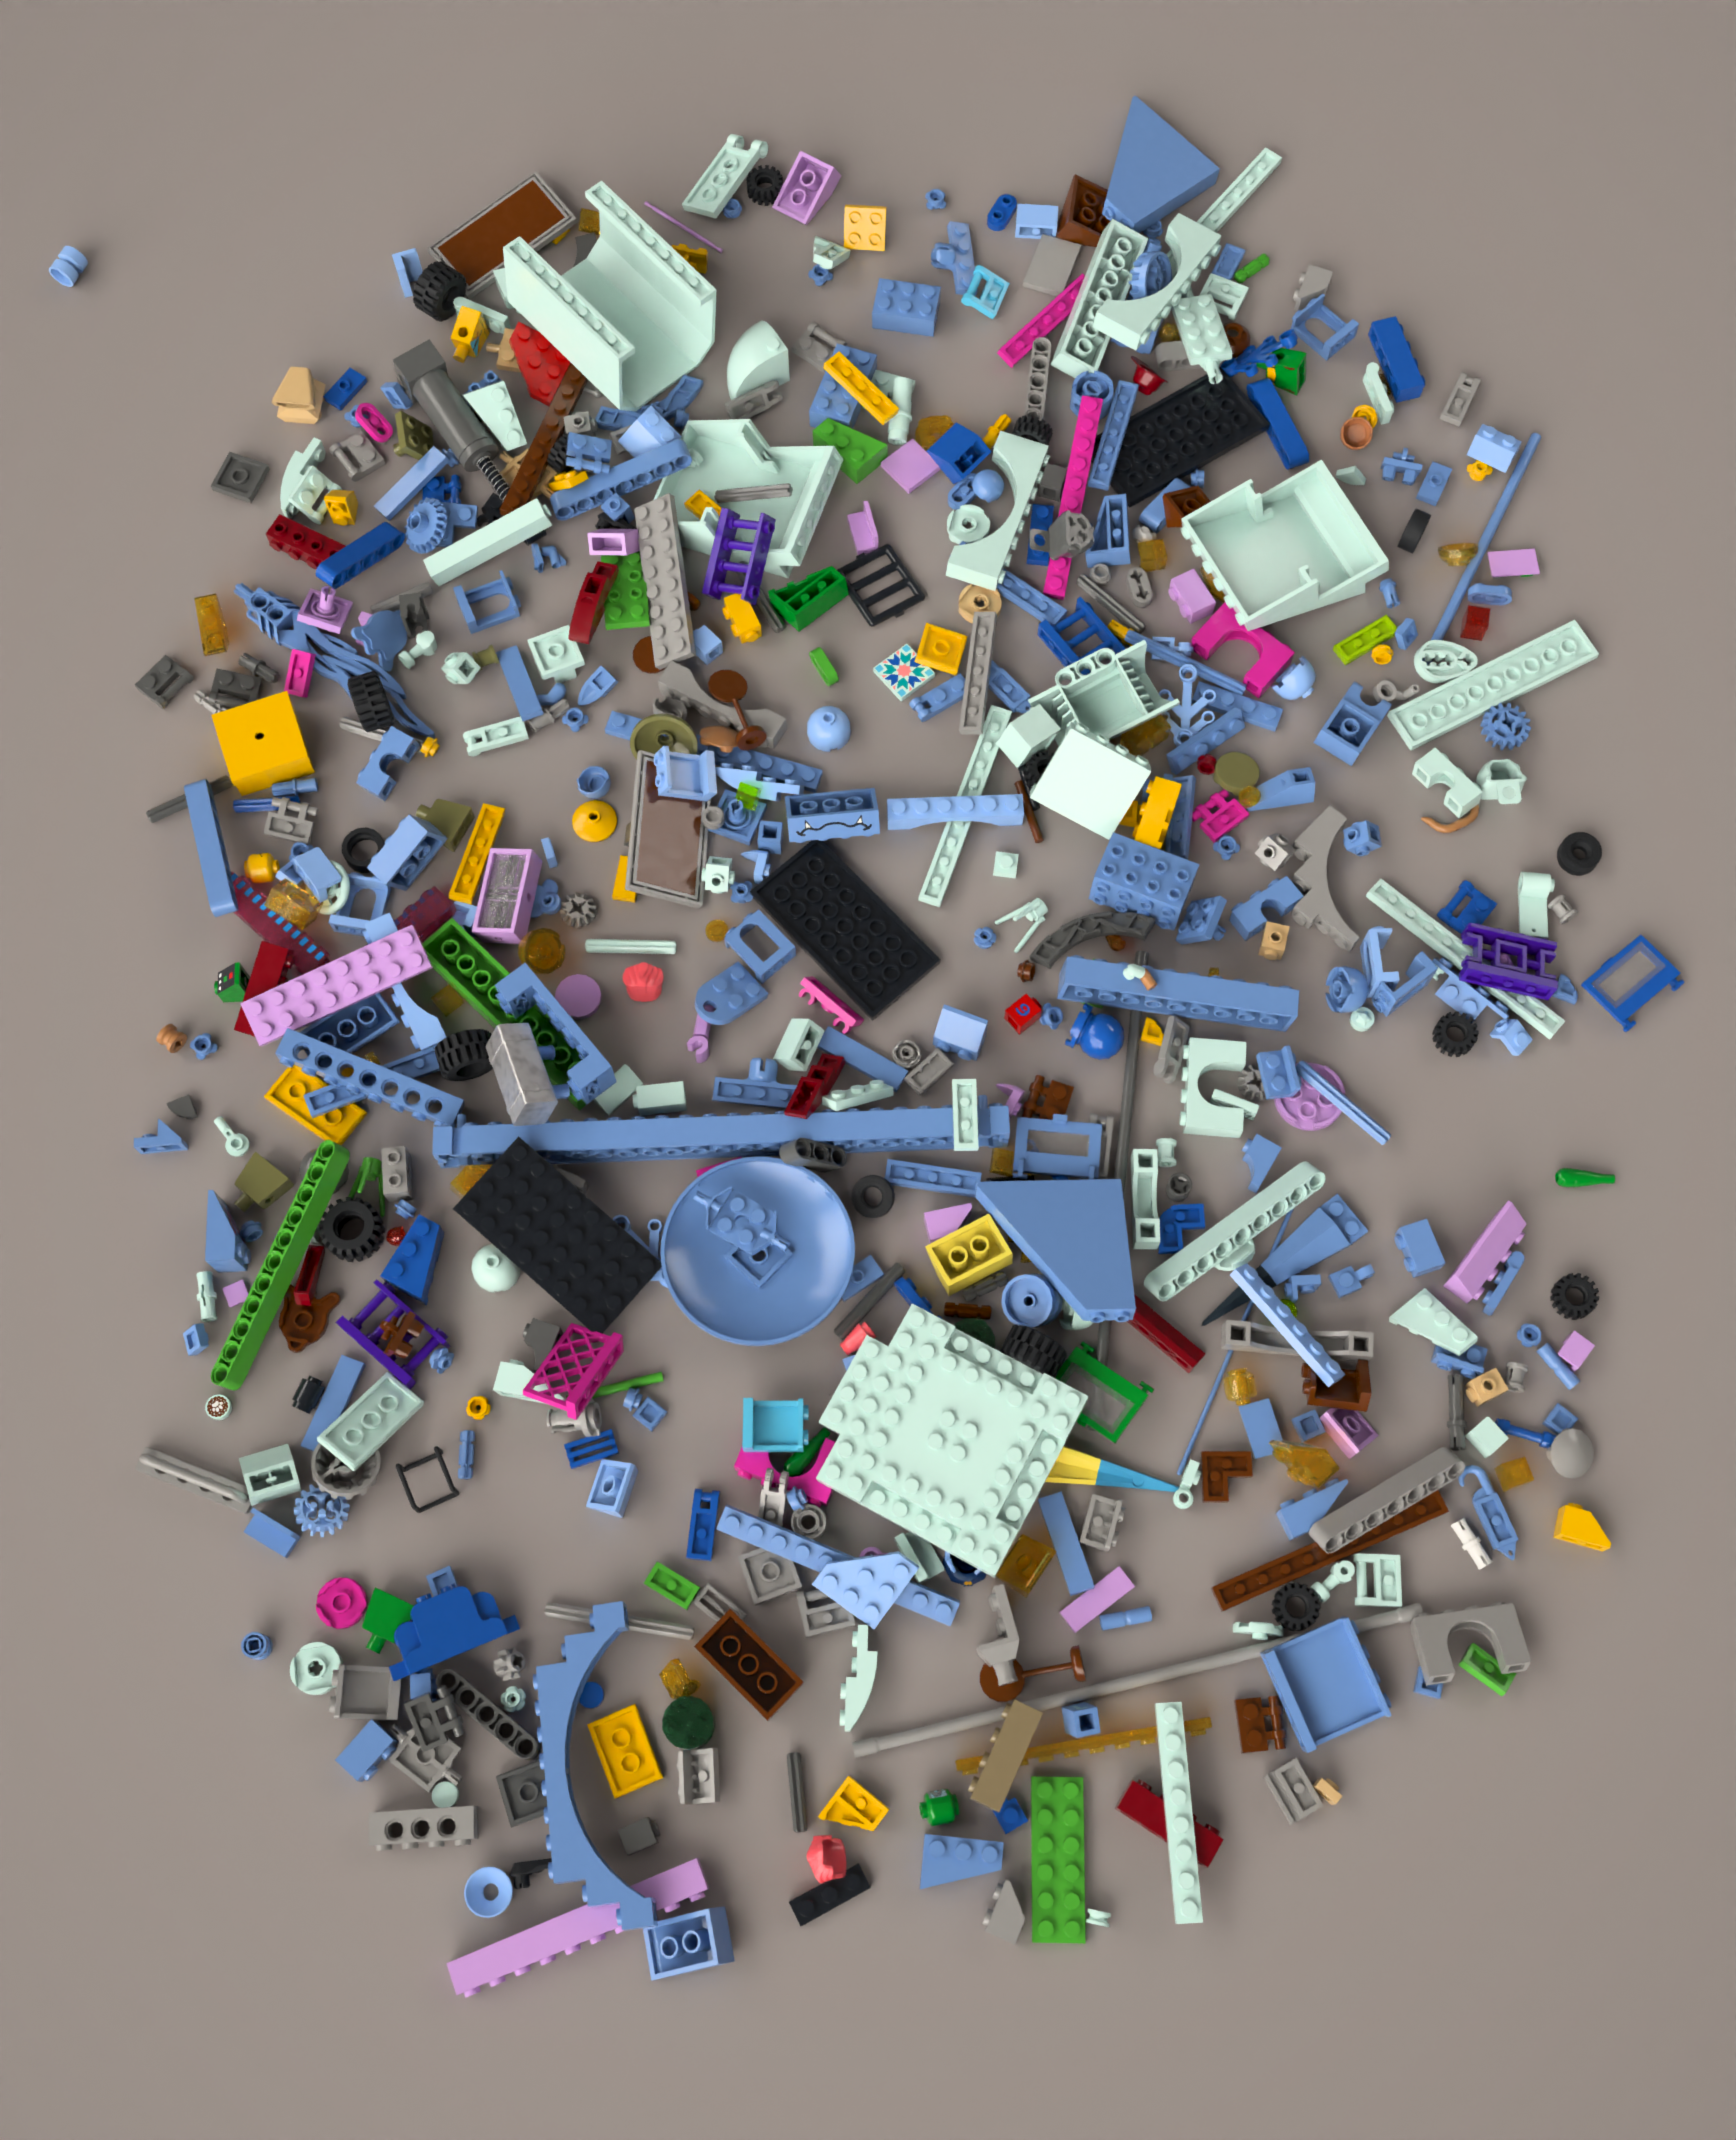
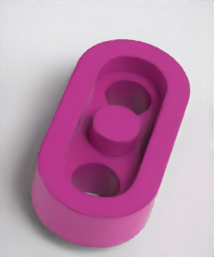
[355,403,393,443]

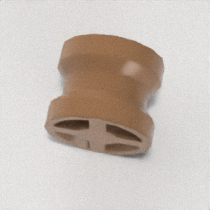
[156,1024,187,1053]

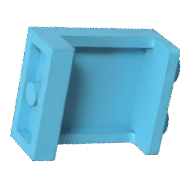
[742,1398,809,1452]

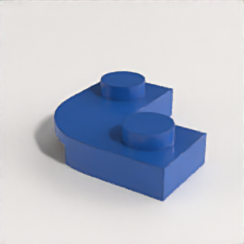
[1158,1204,1205,1254]

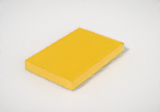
[587,1704,664,1799]

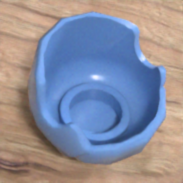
[972,469,1004,503]
[577,766,611,799]

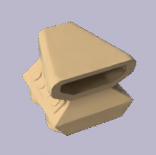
[272,367,326,424]

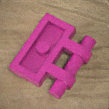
[1192,789,1249,843]

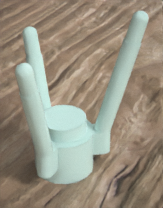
[995,898,1048,953]

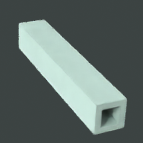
[423,498,552,586]

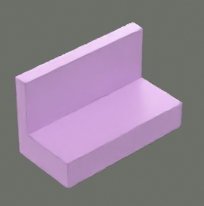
[847,501,878,555]

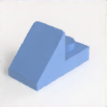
[134,1119,188,1154]

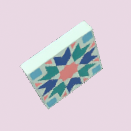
[873,644,935,702]

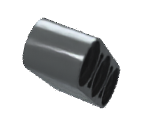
[779,1138,847,1173]

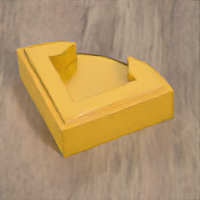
[1140,1017,1164,1046]

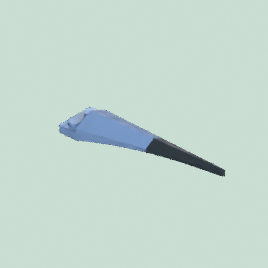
[1202,1194,1368,1326]

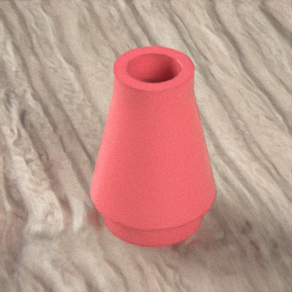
[840,1322,877,1356]

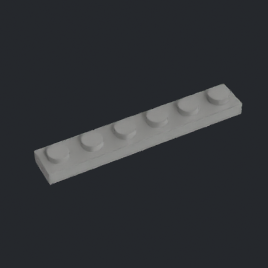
[959,612,997,735]

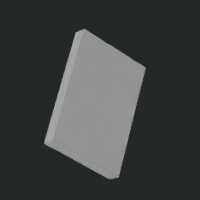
[1023,234,1081,296]

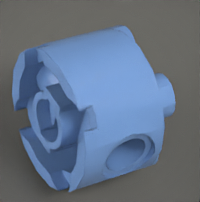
[1070,371,1114,420]

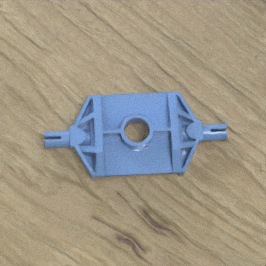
[693,1186,790,1256]

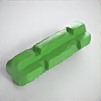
[1234,254,1270,284]

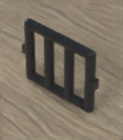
[837,544,925,627]

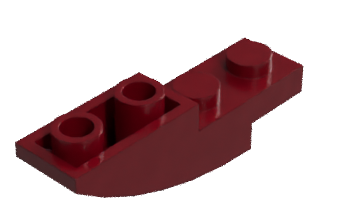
[568,561,619,644]

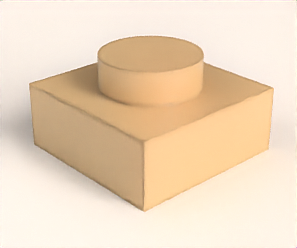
[1312,1778,1342,1805]

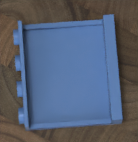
[1260,1616,1392,1753]

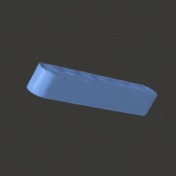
[550,440,692,520]
[184,779,239,917]

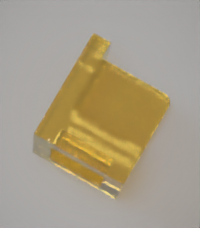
[1137,539,1167,572]

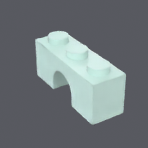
[1412,748,1483,818]

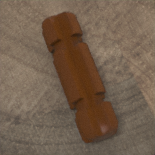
[944,1302,992,1320]

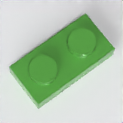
[644,1562,700,1610]
[1458,1643,1516,1696]

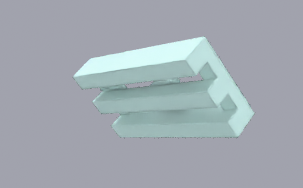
[1209,1089,1259,1120]

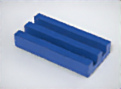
[564,1429,619,1469]

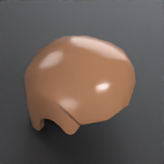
[1340,417,1373,450]

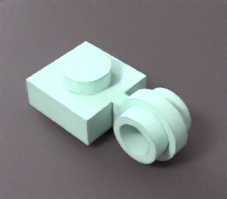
[1173,1459,1201,1509]

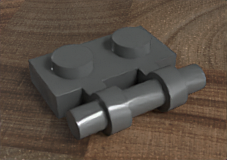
[404,1684,465,1752]

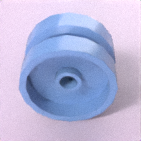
[1001,1273,1063,1328]

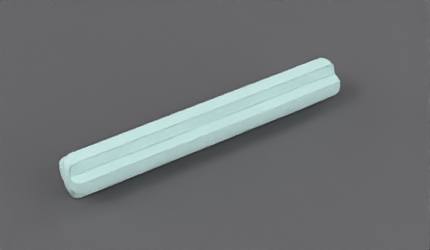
[585,939,677,954]

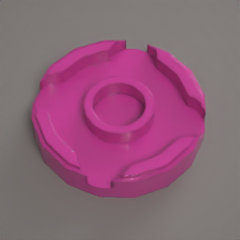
[316,1578,367,1629]

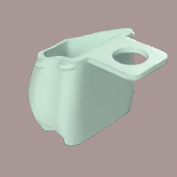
[1476,759,1527,804]

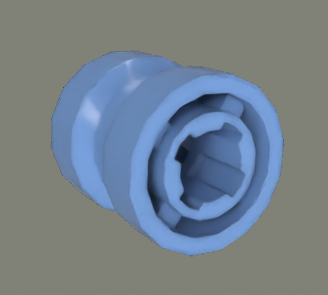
[241,1632,273,1660]

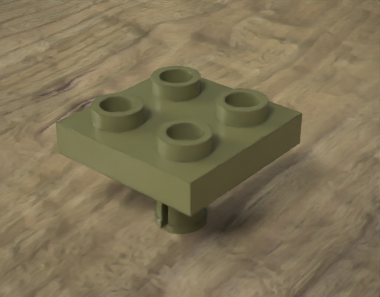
[393,411,434,460]

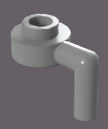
[1373,680,1419,703]

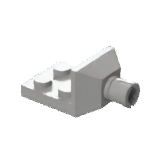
[976,1584,1020,1686]

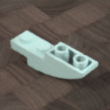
[280,437,326,519]
[840,1625,878,1732]

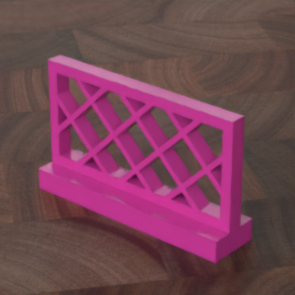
[523,1323,624,1420]

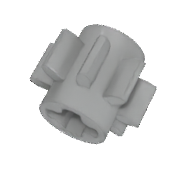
[493,1647,526,1681]

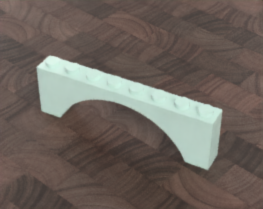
[1093,213,1222,350]
[946,431,1050,591]

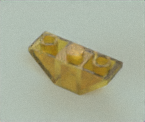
[194,593,229,656]

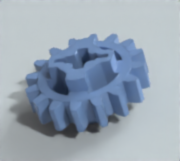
[1480,703,1531,750]

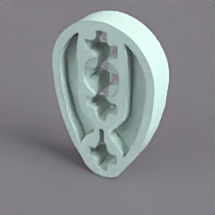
[1414,640,1478,683]

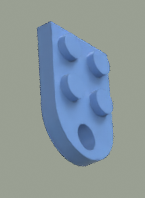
[695,961,769,1025]

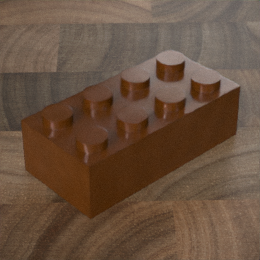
[694,1609,804,1721]

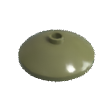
[630,714,698,760]

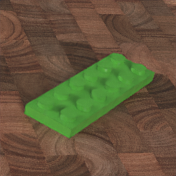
[1031,1776,1086,1944]

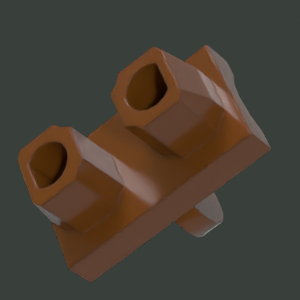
[379,1311,424,1358]

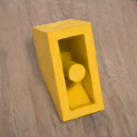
[1553,1503,1611,1552]

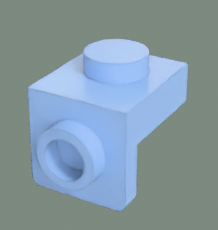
[1489,1019,1533,1056]

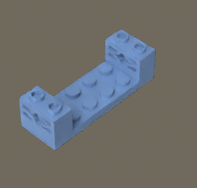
[495,963,617,1105]

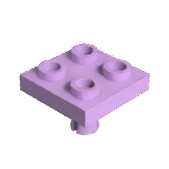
[297,586,353,634]

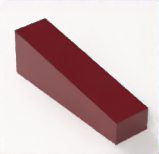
[293,1245,325,1306]

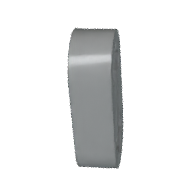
[1126,567,1152,608]

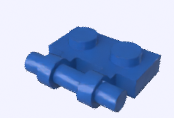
[422,475,462,504]

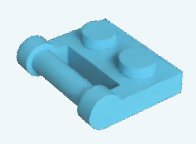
[961,265,1010,319]

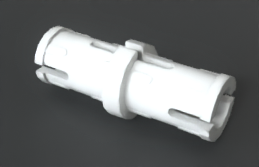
[1451,1518,1493,1570]

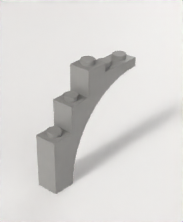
[1291,805,1360,952]

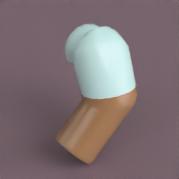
[1123,964,1158,991]

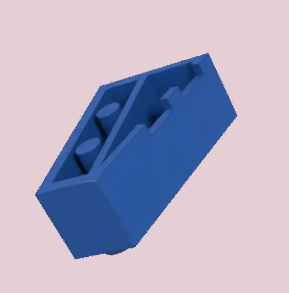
[380,1214,445,1305]

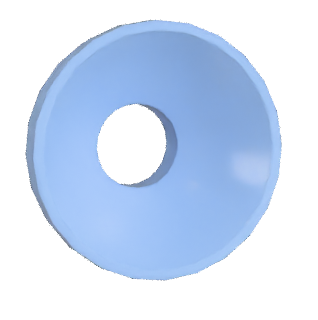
[464,1867,513,1918]

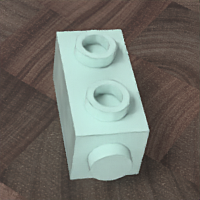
[633,1081,687,1116]

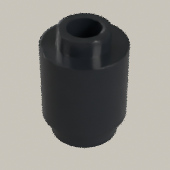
[292,1375,325,1414]

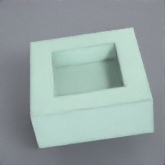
[993,851,1019,878]

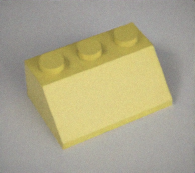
[925,1214,1013,1296]

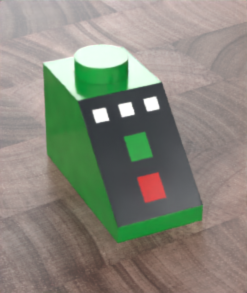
[214,962,250,1003]

